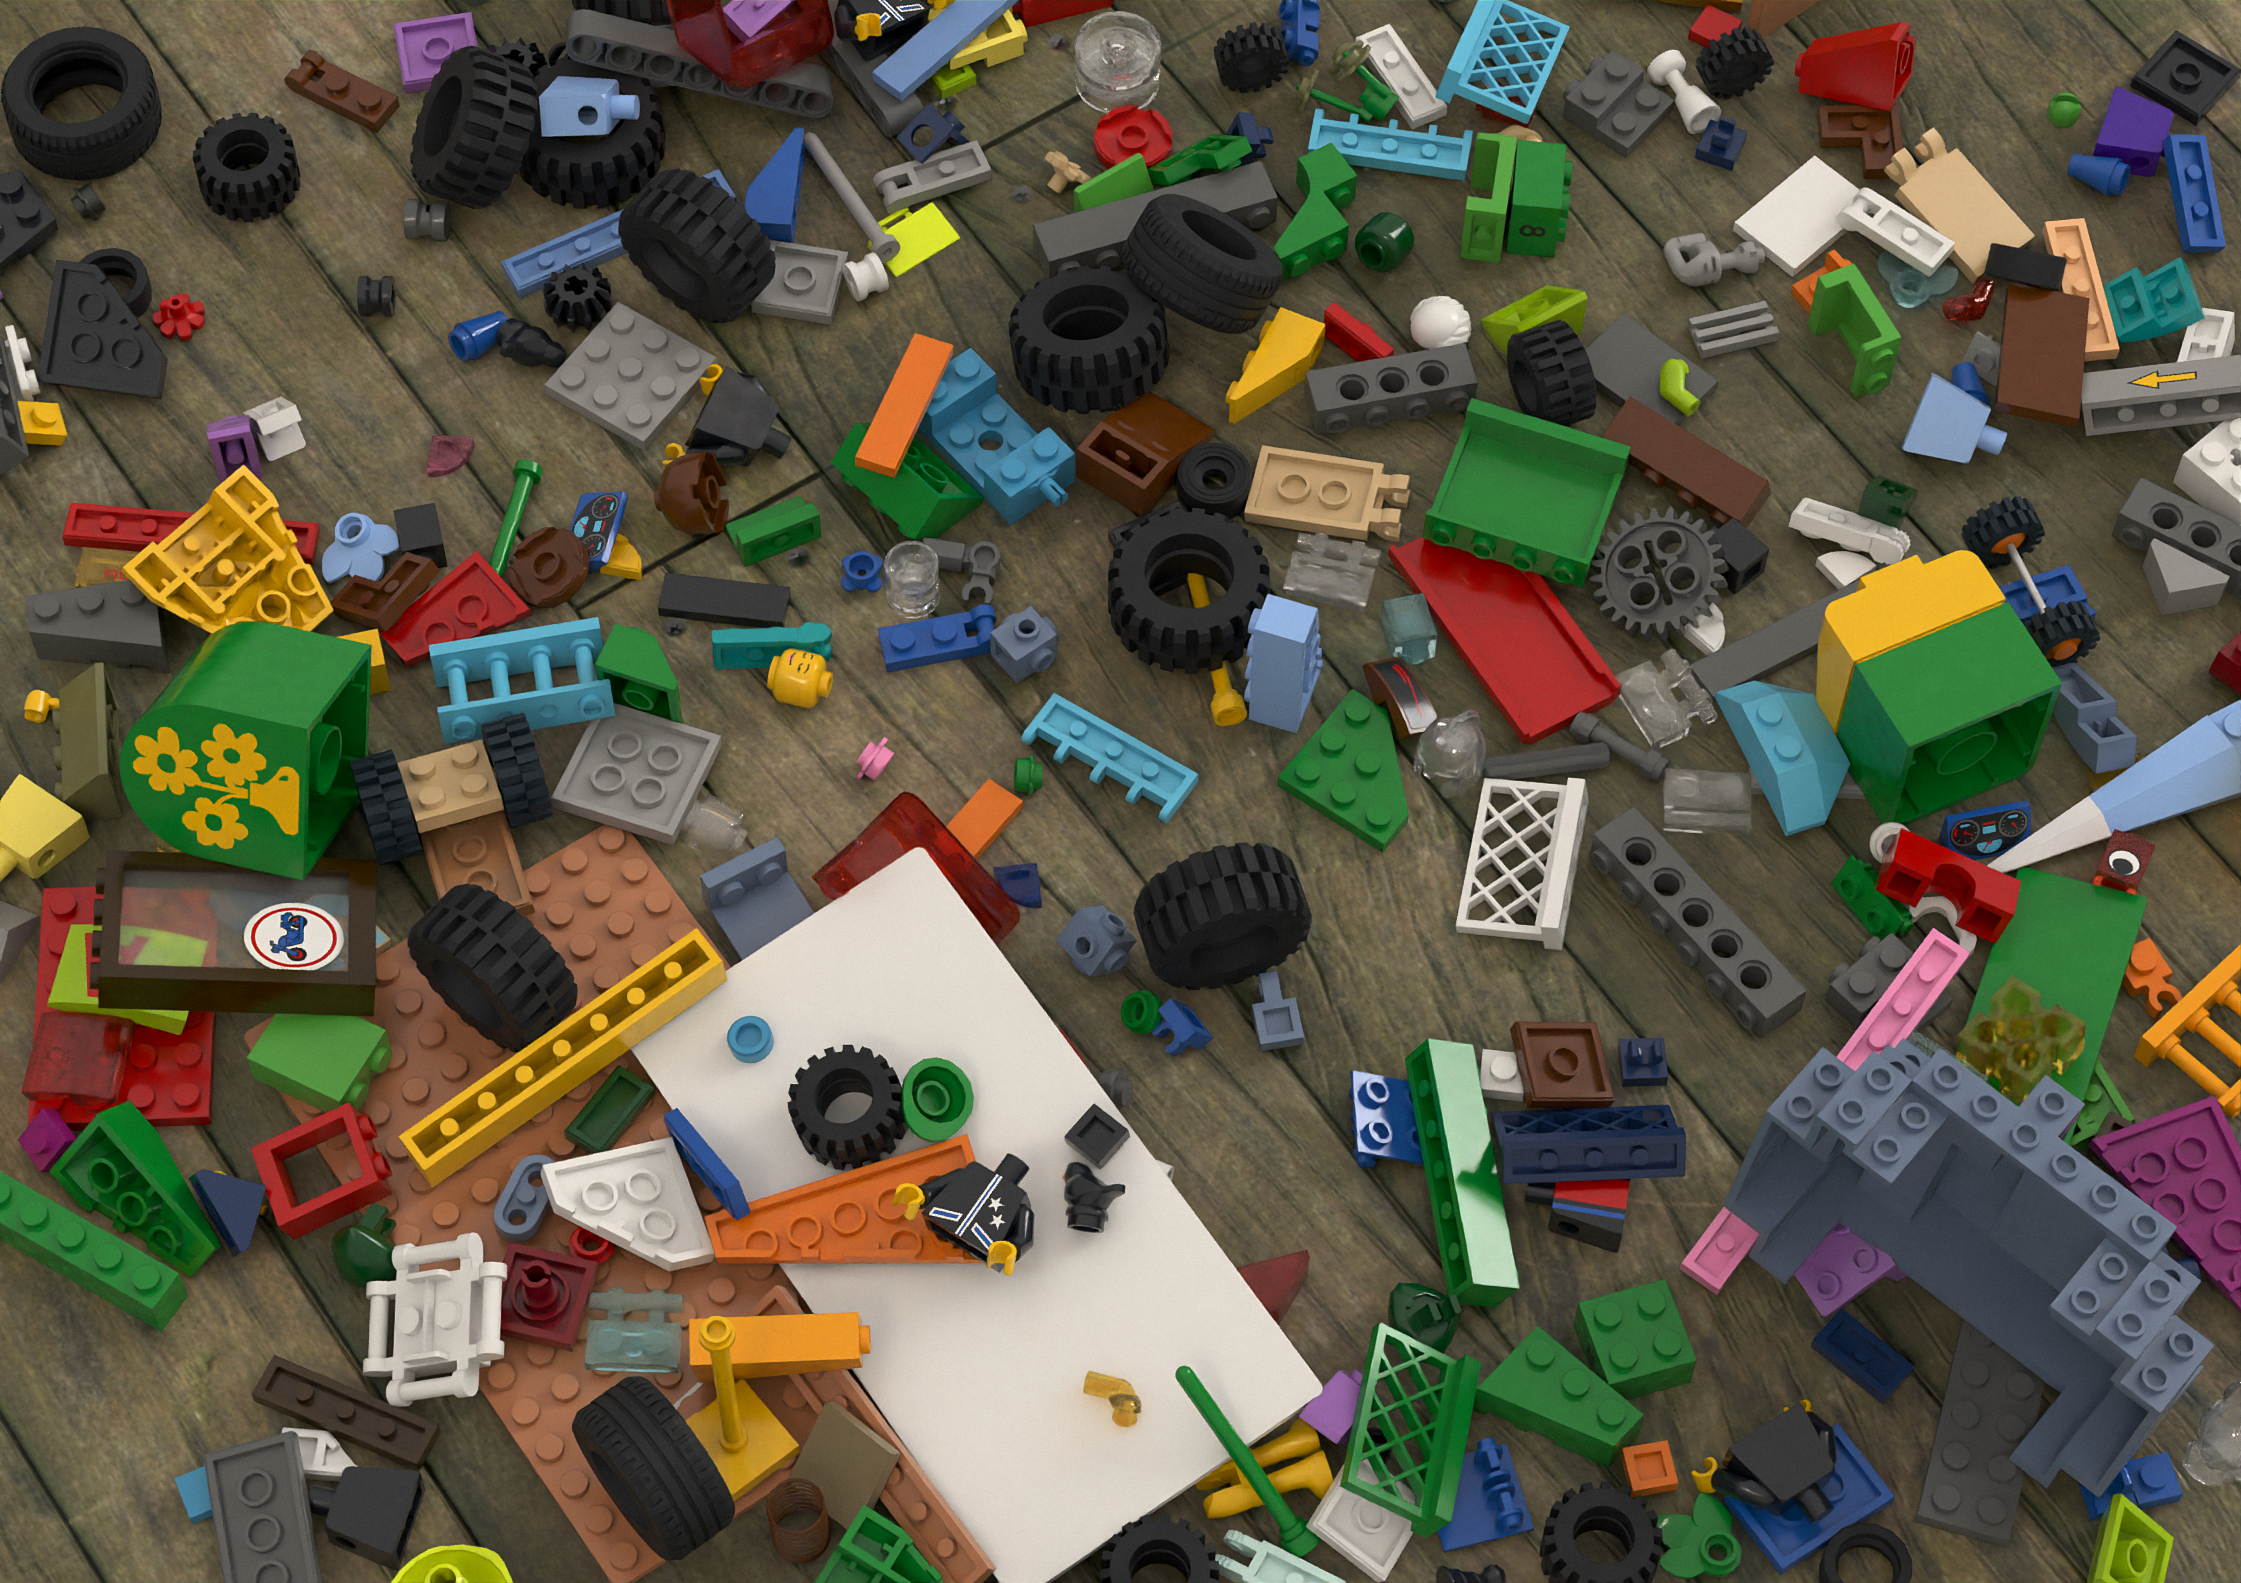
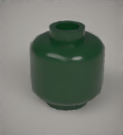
[1355,212,1414,272]

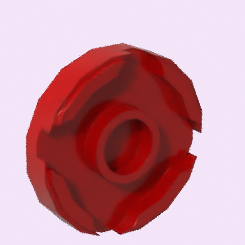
[1094,105,1173,169]

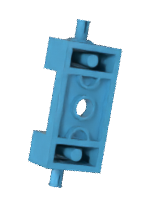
[918,348,1075,525]

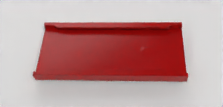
[1388,537,1622,745]

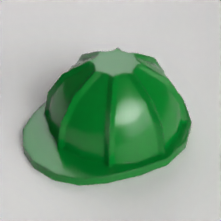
[901,1057,974,1142]

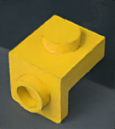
[17,401,67,446]

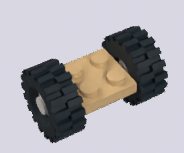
[349,713,553,866]

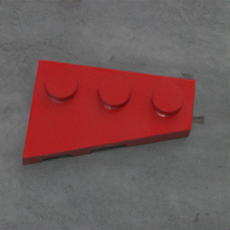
[379,551,532,667]

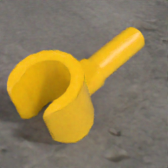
[24,690,60,723]

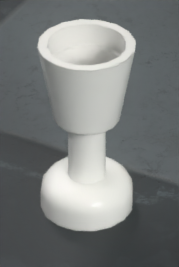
[1647,50,1721,134]

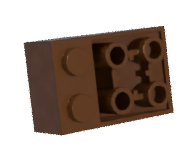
[1076,391,1216,516]

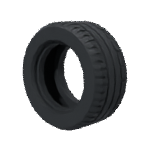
[1,26,162,181]

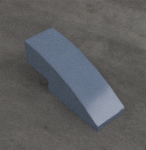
[2052,663,2137,774]

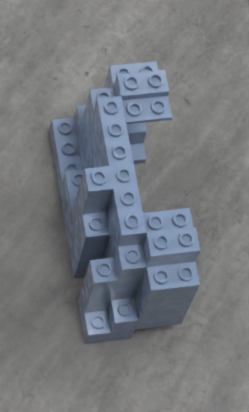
[1723,1038,2214,1498]

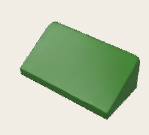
[1074,153,1154,213]

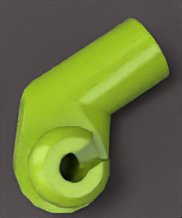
[1659,359,1701,417]

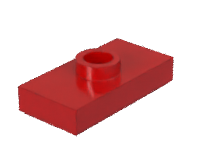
[1324,302,1394,362]

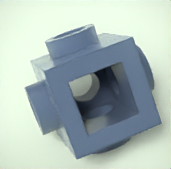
[990,606,1058,684]
[1056,905,1137,976]

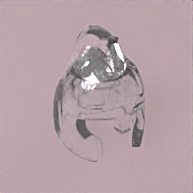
[1413,709,1486,797]
[2181,1380,2241,1486]

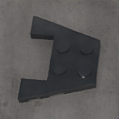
[0,170,59,277]

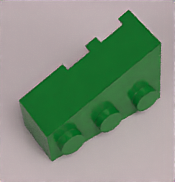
[1473,1326,1644,1468]

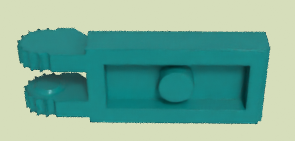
[712,622,832,669]

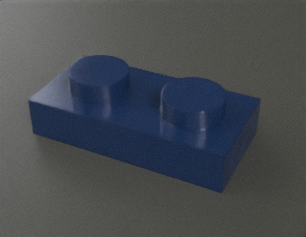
[1811,1309,1914,1405]

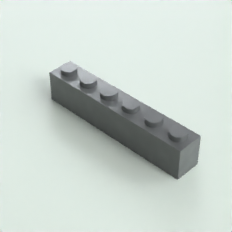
[1033,161,1278,279]

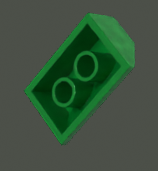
[831,423,985,540]

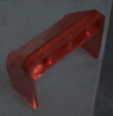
[666,0,834,88]

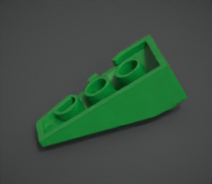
[49,1100,221,1277]

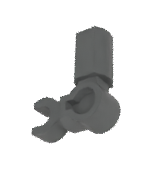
[920,537,1000,608]

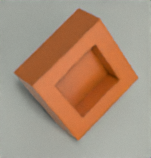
[1620,1440,1679,1498]

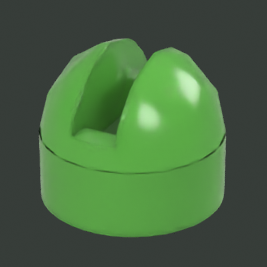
[2047,92,2081,127]

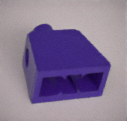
[2093,86,2174,177]

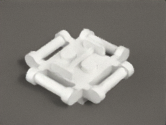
[363,1232,507,1408]

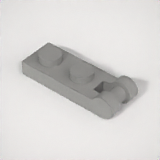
[873,140,992,215]

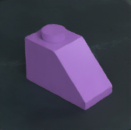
[207,415,262,484]
[1299,1368,1384,1444]

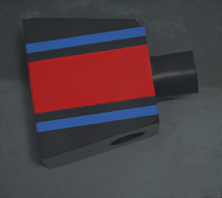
[1525,1179,1630,1253]

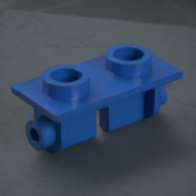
[1278,0,1320,66]

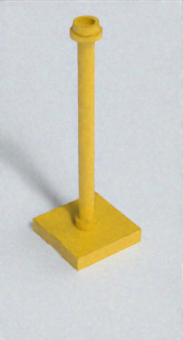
[685,1316,800,1501]

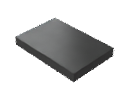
[1585,313,1719,426]

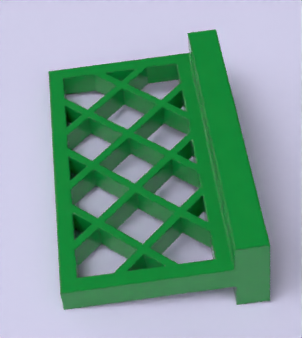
[1340,1322,1481,1538]

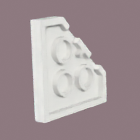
[540,1137,715,1272]

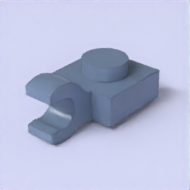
[1251,971,1304,1051]

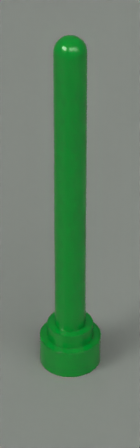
[1175,1366,1321,1557]

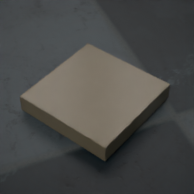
[788,1401,901,1530]

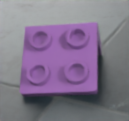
[1794,1223,1908,1317]

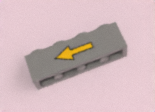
[2081,355,2241,436]

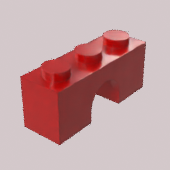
[1875,828,2021,944]

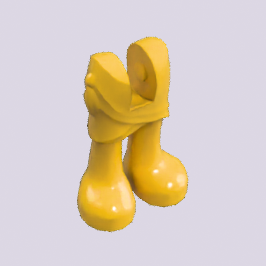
[1195,1418,1334,1519]

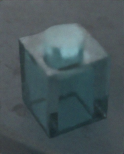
[1380,593,1437,664]

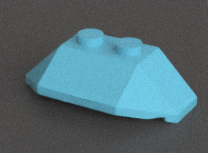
[1715,680,1850,836]

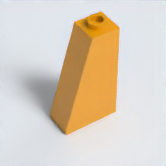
[689,1312,871,1383]

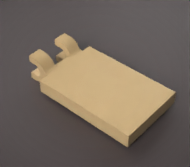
[1884,127,2035,284]
[1244,445,1411,542]

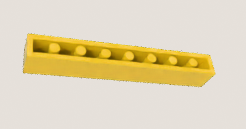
[398,928,727,1188]

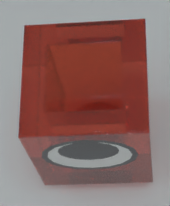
[2092,829,2156,895]

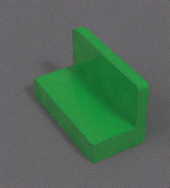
[726,496,822,567]

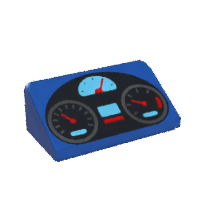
[570,492,628,575]
[1939,801,2031,860]

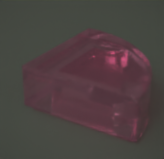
[427,435,475,477]

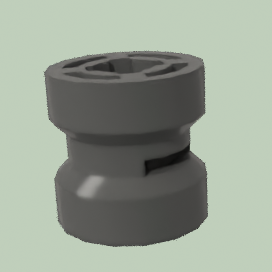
[404,198,451,241]

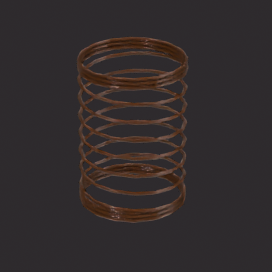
[766,1478,830,1564]

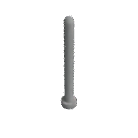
[804,132,900,262]

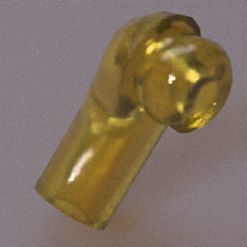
[1083,1371,1142,1427]

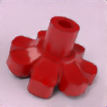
[153,293,205,341]

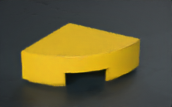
[600,533,643,580]

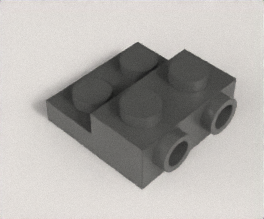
[1563,50,1675,158]
[1825,933,1953,1042]

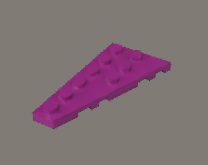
[2088,1095,2241,1313]

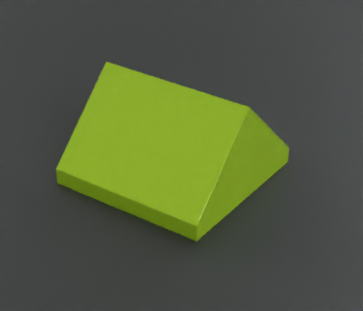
[1480,285,1587,356]
[2086,1494,2174,1583]

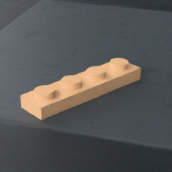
[2042,218,2120,361]

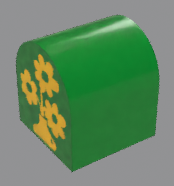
[120,621,372,881]

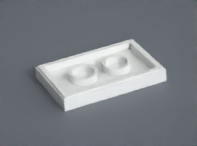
[1733,156,1860,277]

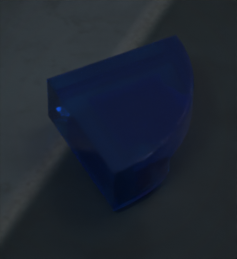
[993,863,1042,908]

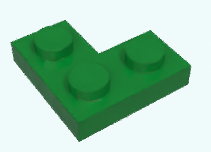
[1147,134,1252,186]

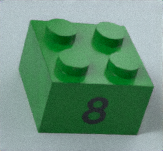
[1506,140,1573,258]
[1573,1279,1697,1400]

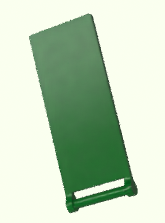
[1954,867,2147,1146]

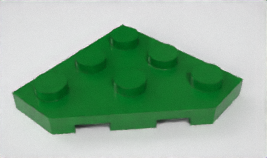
[1277,689,1409,853]

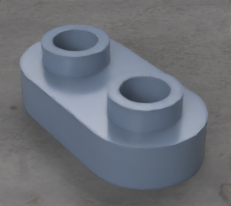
[493,1154,554,1242]

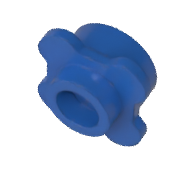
[841,551,883,592]

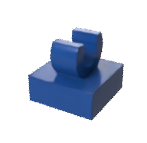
[1152,998,1213,1056]

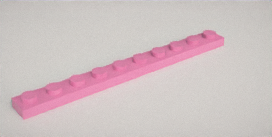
[1679,928,1970,1295]

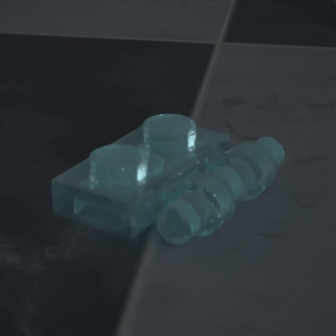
[584,1287,684,1373]

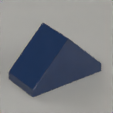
[188,1169,266,1257]

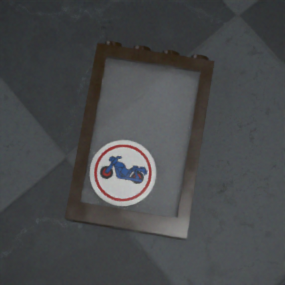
[90,850,376,1017]

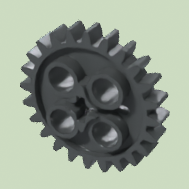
[1590,507,1729,641]

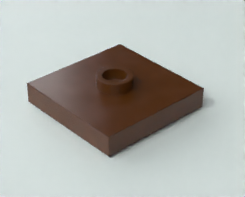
[1510,1021,1615,1108]

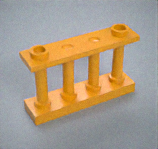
[2133,944,2241,1119]

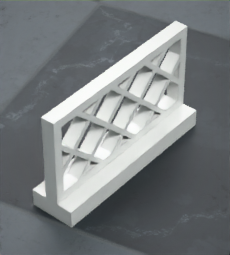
[1456,778,1589,950]

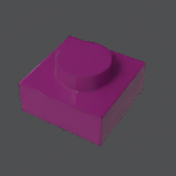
[18,1108,77,1172]

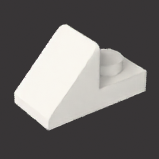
[243,397,306,461]

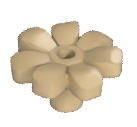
[1044,151,1091,194]

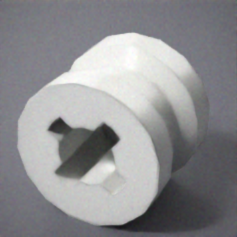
[842,252,889,302]

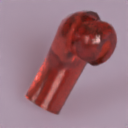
[1943,279,1996,322]

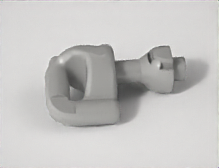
[1663,233,1765,287]

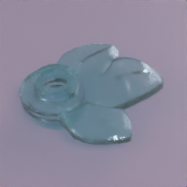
[1877,251,1959,309]

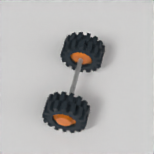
[1961,496,2100,667]

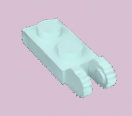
[1215,1530,1346,1583]

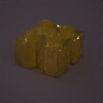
[1956,975,2086,1105]

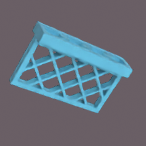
[1435,0,1570,124]

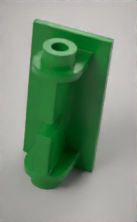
[1831,855,1914,940]

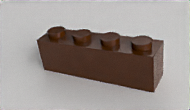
[1602,397,1771,529]

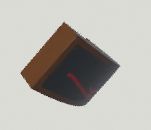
[1362,657,1441,740]

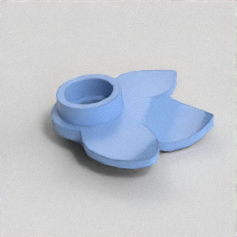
[322,513,400,583]

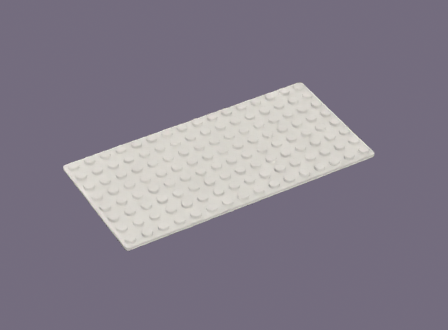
[631,847,1323,1583]

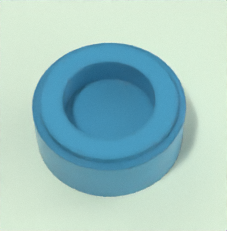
[727,1016,774,1063]

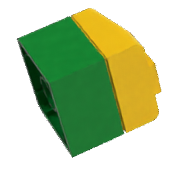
[1816,550,2062,826]

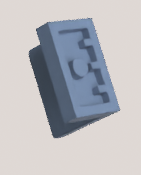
[700,837,814,961]

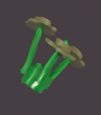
[1295,40,1399,123]

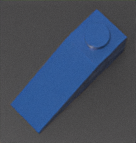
[743,128,805,243]

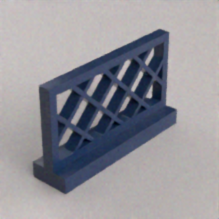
[1491,1105,1686,1184]

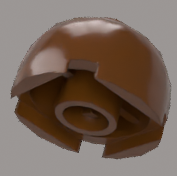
[654,451,729,536]

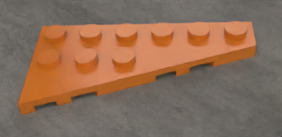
[704,1134,982,1264]

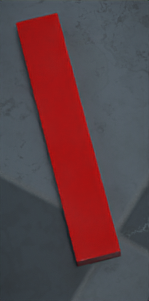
[62,503,320,566]

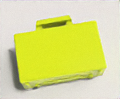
[868,202,960,277]

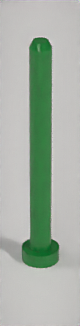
[489,460,543,578]

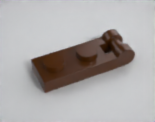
[284,50,400,133]

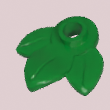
[1656,1492,1742,1579]

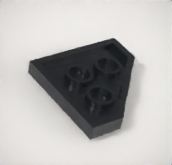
[37,260,168,400]

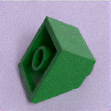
[595,624,683,724]

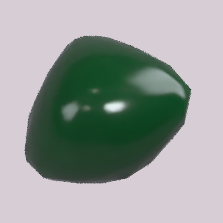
[331,1203,397,1288]
[1388,1283,1462,1364]

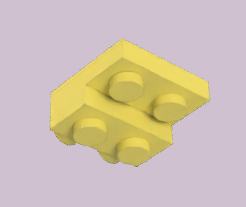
[926,0,1028,70]

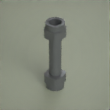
[1569,711,1671,782]

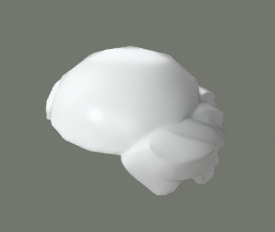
[1410,296,1471,349]

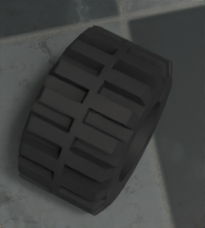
[193,113,301,222]
[1507,320,1597,426]
[787,1045,906,1171]
[1539,1481,1663,1583]
[1100,1514,1219,1583]

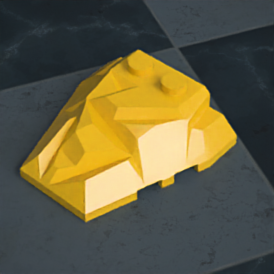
[121,465,334,634]

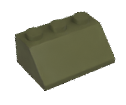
[52,662,123,821]

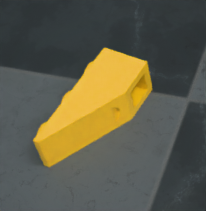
[1225,307,1325,424]

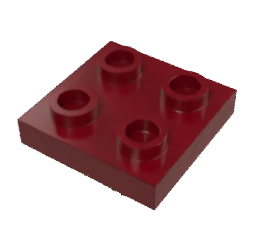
[500,1242,599,1352]

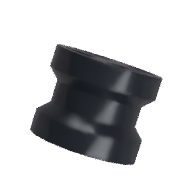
[357,275,396,317]

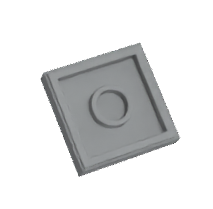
[751,239,849,325]

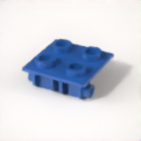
[1348,1070,1424,1168]
[1418,1438,1534,1553]

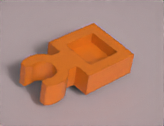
[2122,938,2182,1019]

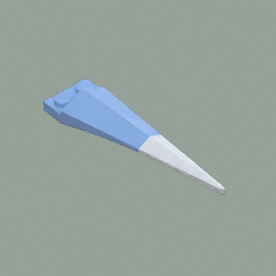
[1987,700,2241,873]

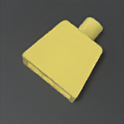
[0,774,90,882]

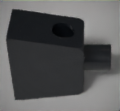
[308,1466,426,1571]

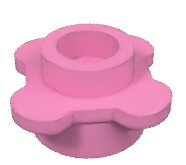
[856,737,895,781]

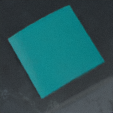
[2103,257,2205,343]

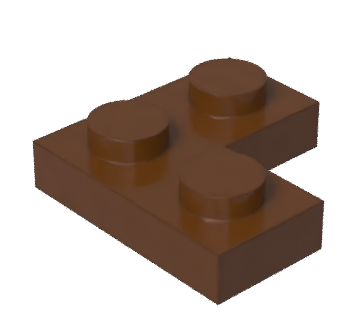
[1817,105,1903,179]
[330,552,440,632]

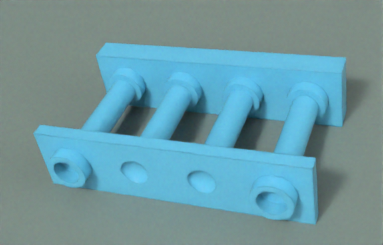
[429,617,615,745]

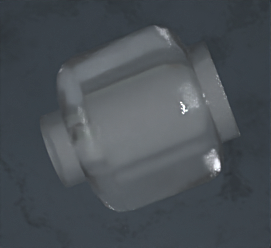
[681,796,749,860]

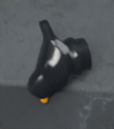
[496,318,567,368]
[1062,1162,1125,1233]

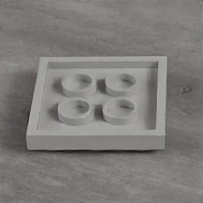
[544,302,718,451]
[551,703,722,845]

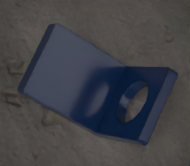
[897,103,970,164]

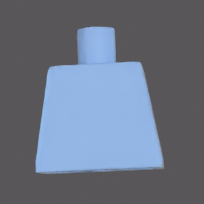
[539,76,640,137]
[1902,373,2007,464]

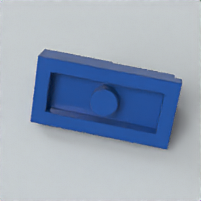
[2077,1452,2183,1521]

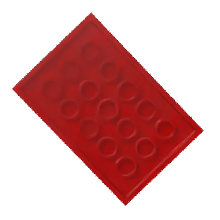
[28,886,220,1131]

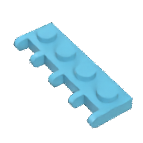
[1308,108,1473,181]
[1021,693,1198,823]

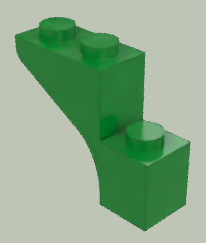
[1274,142,1357,281]

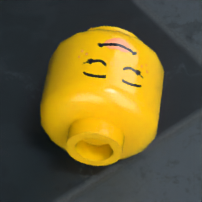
[767,648,833,709]

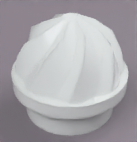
[1869,822,1910,863]

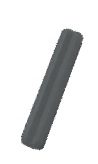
[1483,742,1610,780]

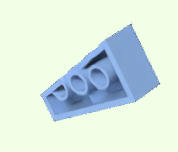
[1244,594,1323,734]

